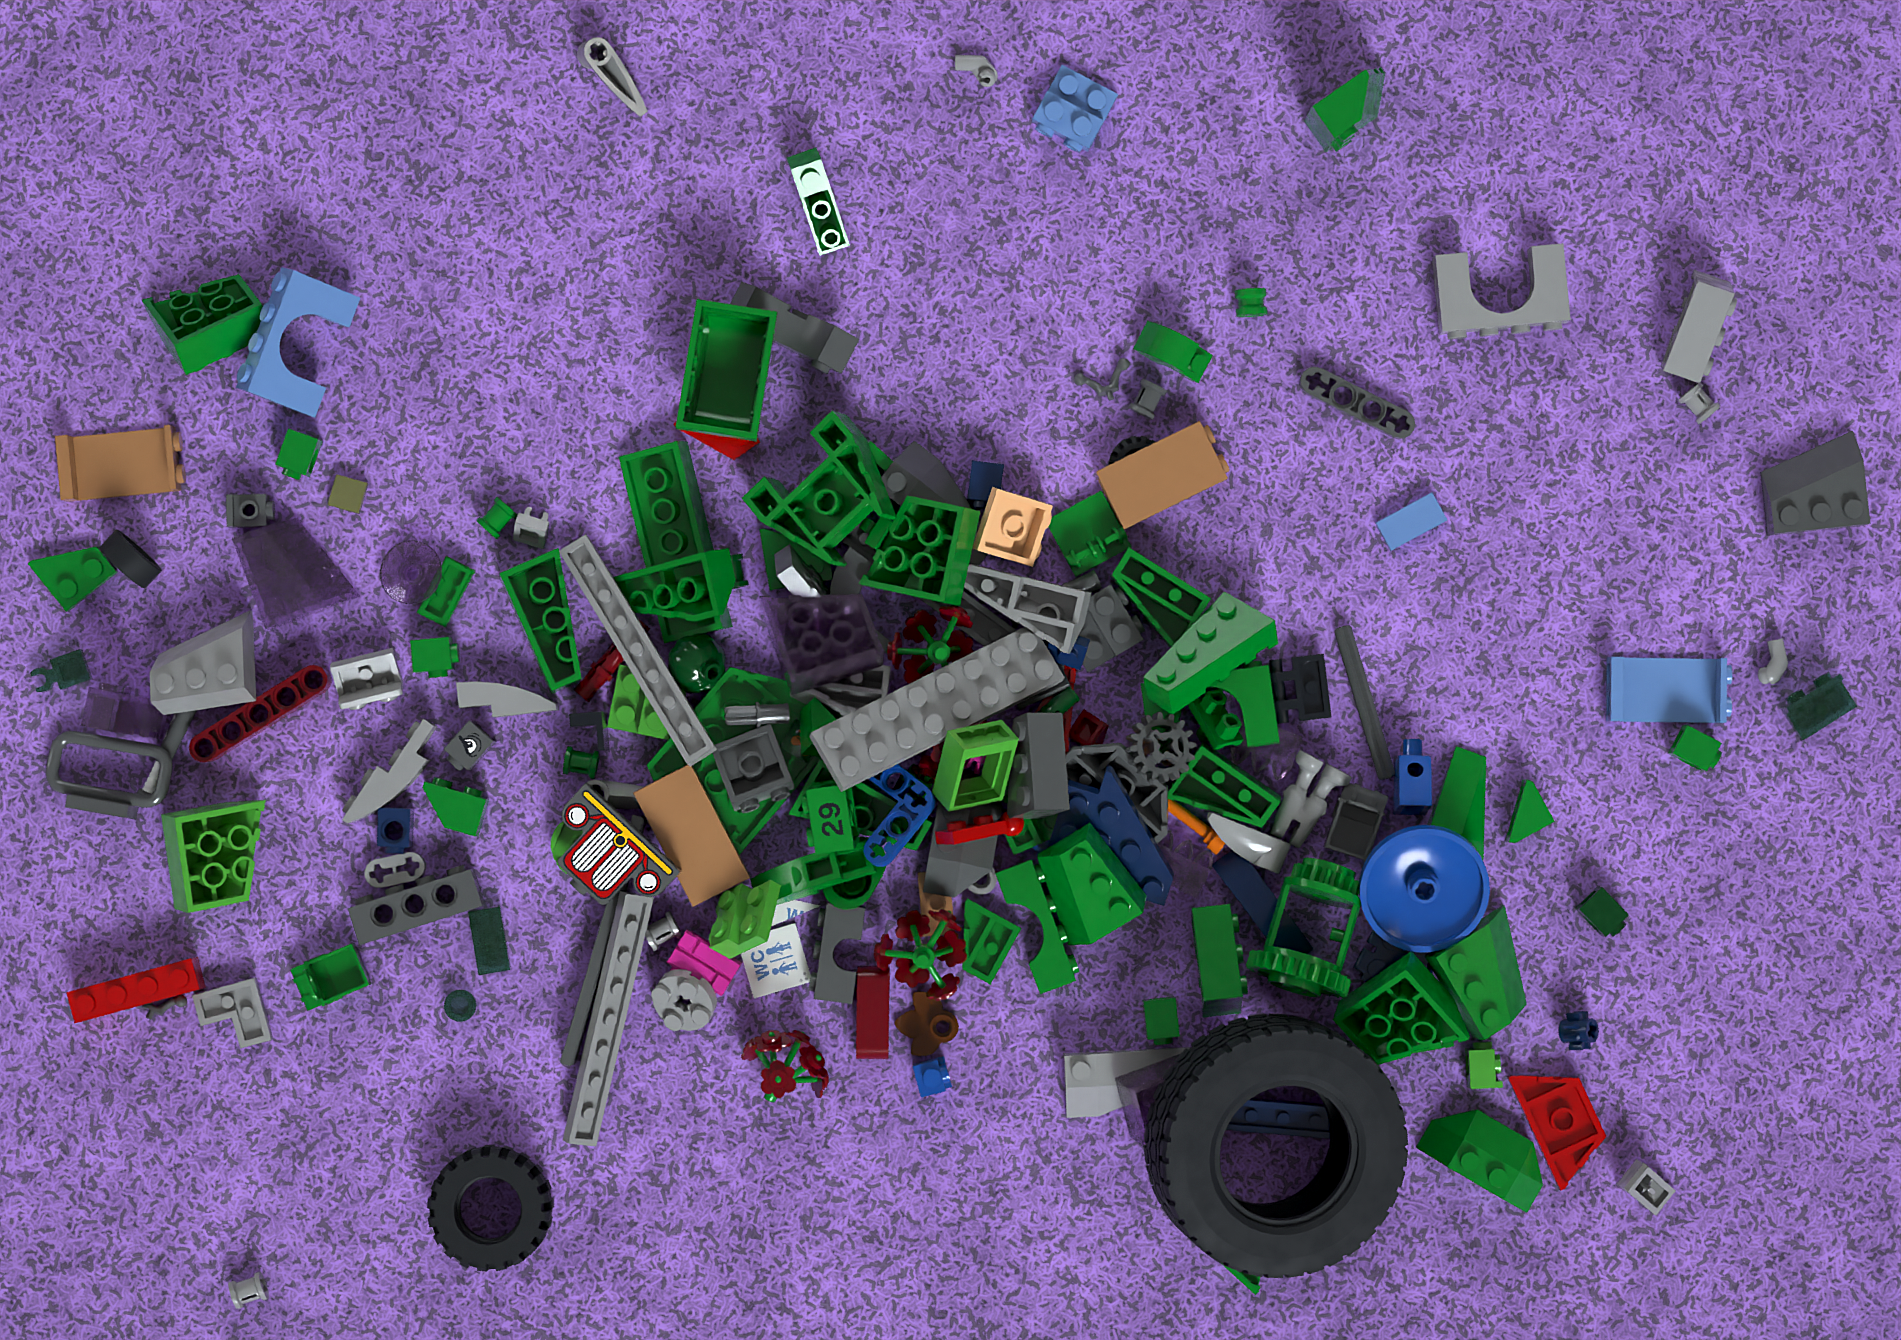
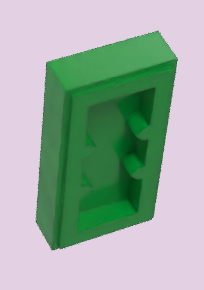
[417,556,476,628]

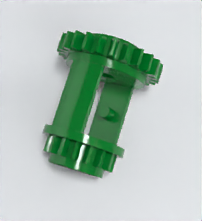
[1246,857,1361,998]

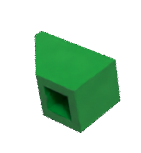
[422,777,489,837]

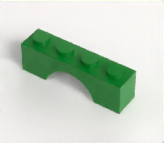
[995,859,1080,994]

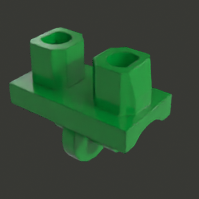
[1188,689,1244,750]

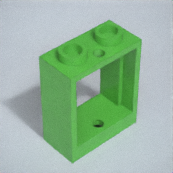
[932,720,1019,812]

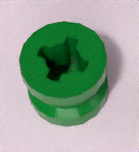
[1234,288,1268,317]

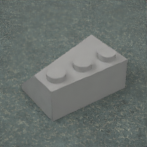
[150,610,256,715]

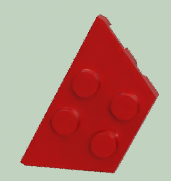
[1507,1075,1606,1191]

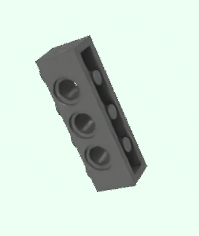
[347,865,485,945]

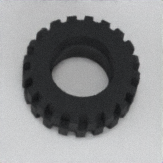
[427,1144,554,1272]

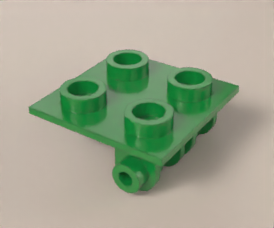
[1048,491,1132,577]

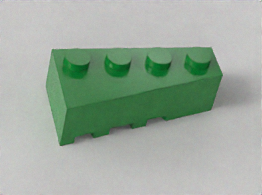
[499,548,582,694]

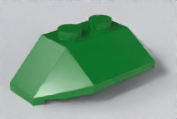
[1415,1109,1543,1213]

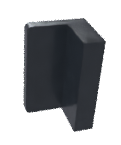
[569,711,610,751]

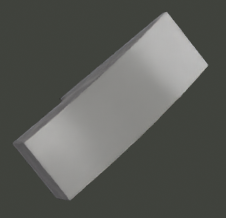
[456,681,559,718]

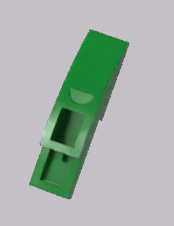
[750,840,877,905]

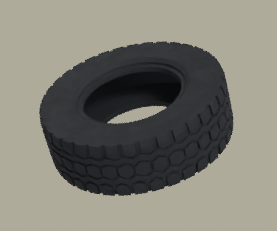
[1144,1014,1408,1278]

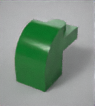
[1133,320,1213,383]

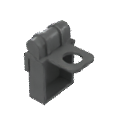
[774,544,832,624]
[1323,783,1388,861]

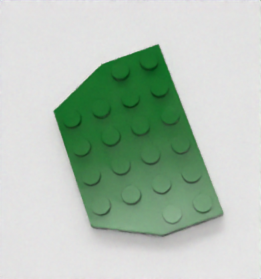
[647,667,821,855]

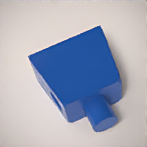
[1393,739,1432,816]

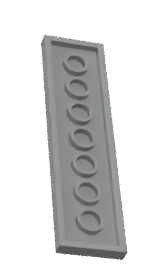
[809,627,1065,792]

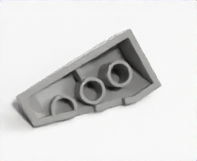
[1063,1047,1191,1118]

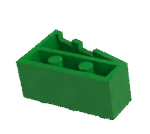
[1110,548,1211,648]
[1191,904,1248,1018]

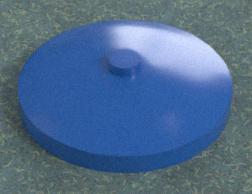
[1359,825,1490,952]

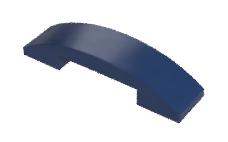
[1211,850,1313,954]

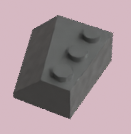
[1760,431,1871,536]

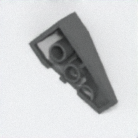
[881,441,988,566]

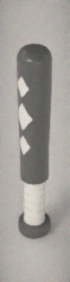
[136,710,197,795]

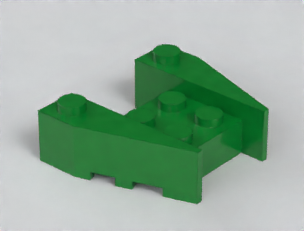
[742,410,897,567]

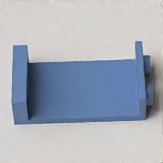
[1606,657,1732,723]

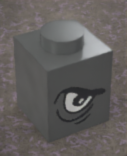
[444,720,497,771]

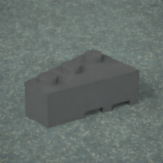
[1007,713,1070,819]

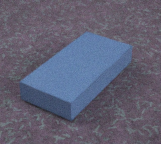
[1375,492,1447,551]

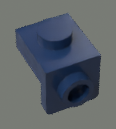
[1043,636,1090,670]

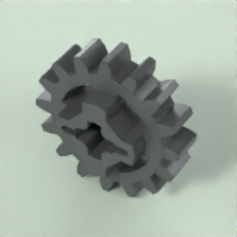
[1125,712,1196,784]

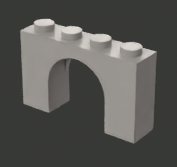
[1432,243,1571,340]

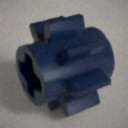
[1558,1011,1599,1050]

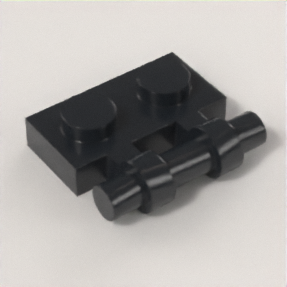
[1269,654,1332,724]

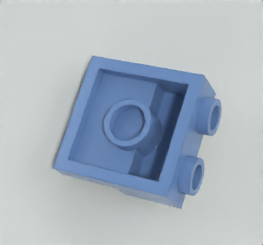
[1032,65,1118,153]

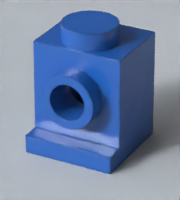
[913,1056,952,1098]

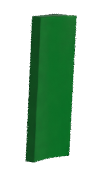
[619,441,733,643]

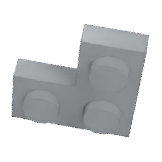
[192,977,273,1049]

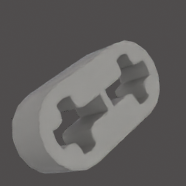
[365,852,426,888]

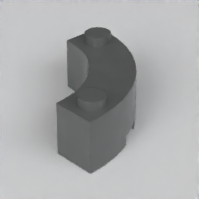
[730,282,859,374]

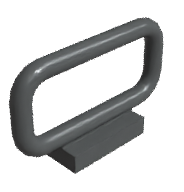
[46,731,172,820]

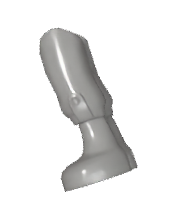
[1270,750,1352,849]

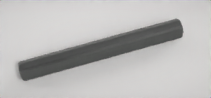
[1334,625,1395,780]

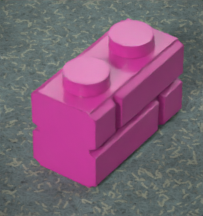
[667,929,743,996]

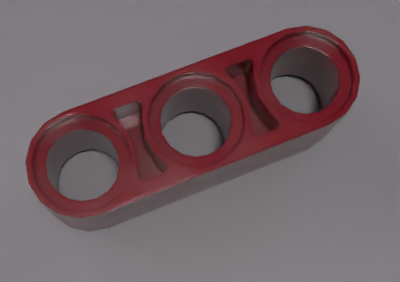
[856,966,890,1060]

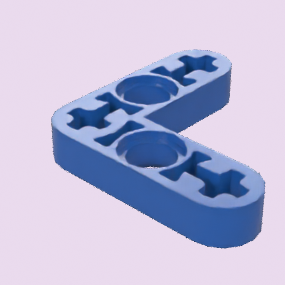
[863,764,936,867]

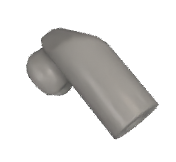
[1758,638,1788,684]

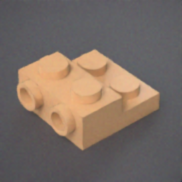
[973,487,1053,567]

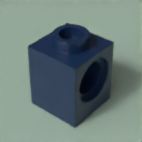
[967,460,1004,509]
[377,808,414,854]

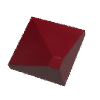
[1069,709,1109,746]

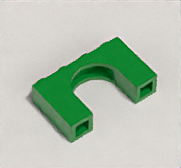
[1141,660,1280,753]

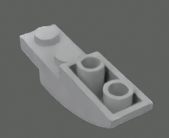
[342,719,438,823]

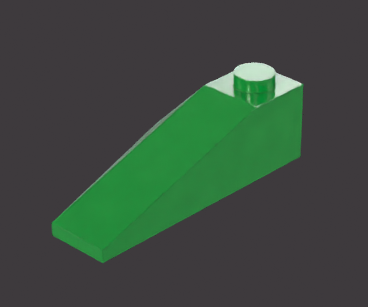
[613,548,736,622]
[1427,746,1486,860]

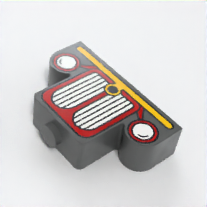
[558,783,682,905]

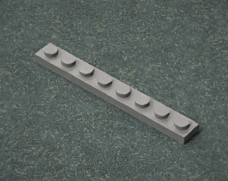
[559,534,717,767]
[563,891,654,1147]

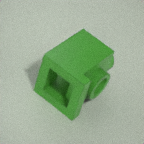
[1465,1041,1503,1089]

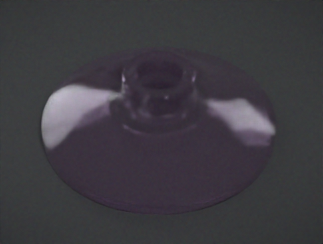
[380,540,442,604]

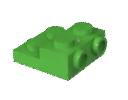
[607,665,686,740]
[709,880,781,959]

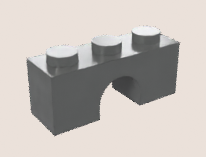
[809,902,866,1004]

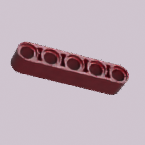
[189,665,332,762]

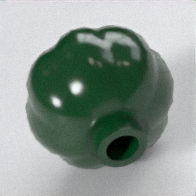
[668,633,726,694]

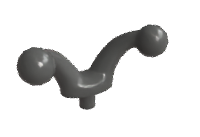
[1073,358,1130,401]
[142,995,187,1020]

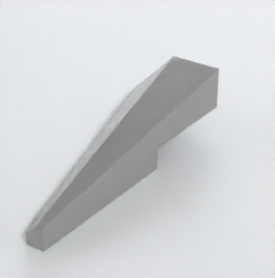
[964,563,1092,654]

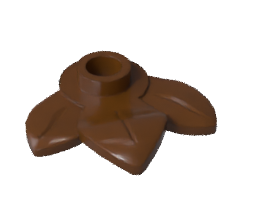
[894,991,959,1056]

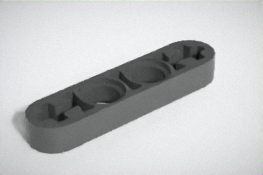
[1299,367,1415,439]

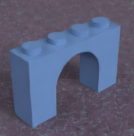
[236,267,360,418]

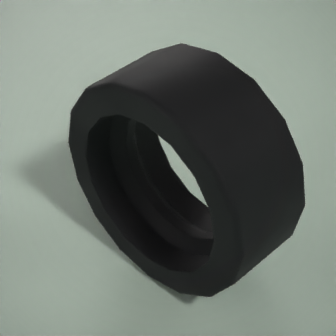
[99,530,162,589]

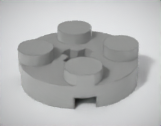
[651,969,717,1031]

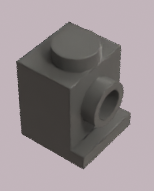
[226,494,275,528]

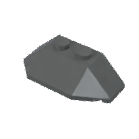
[1066,743,1168,843]
[923,769,1003,898]

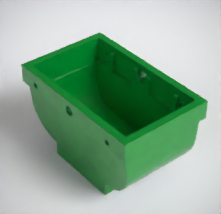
[676,299,778,442]

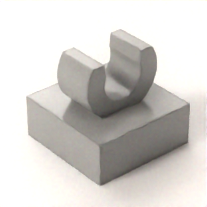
[513,507,549,549]

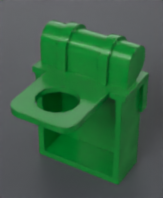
[290,943,372,1011]

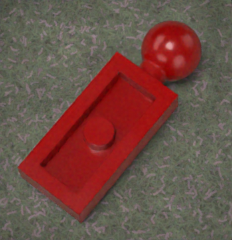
[935,811,1024,845]

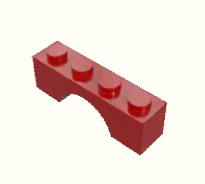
[66,957,206,1023]

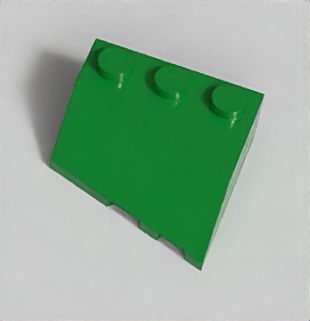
[1037,822,1147,945]
[1424,905,1527,1040]

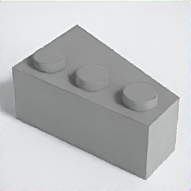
[1661,270,1737,383]

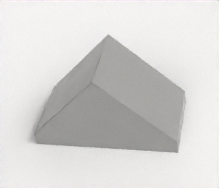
[1617,1159,1676,1216]

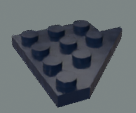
[1047,765,1174,906]

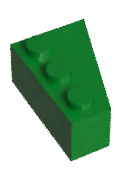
[1168,741,1281,828]

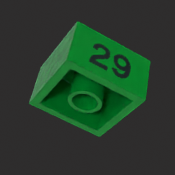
[802,780,860,854]

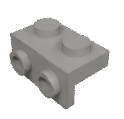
[330,648,403,710]

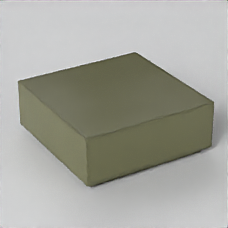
[327,474,368,514]

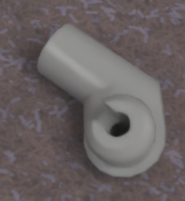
[955,55,998,87]

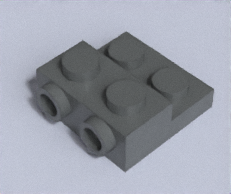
[1079,584,1145,673]
[712,724,795,813]

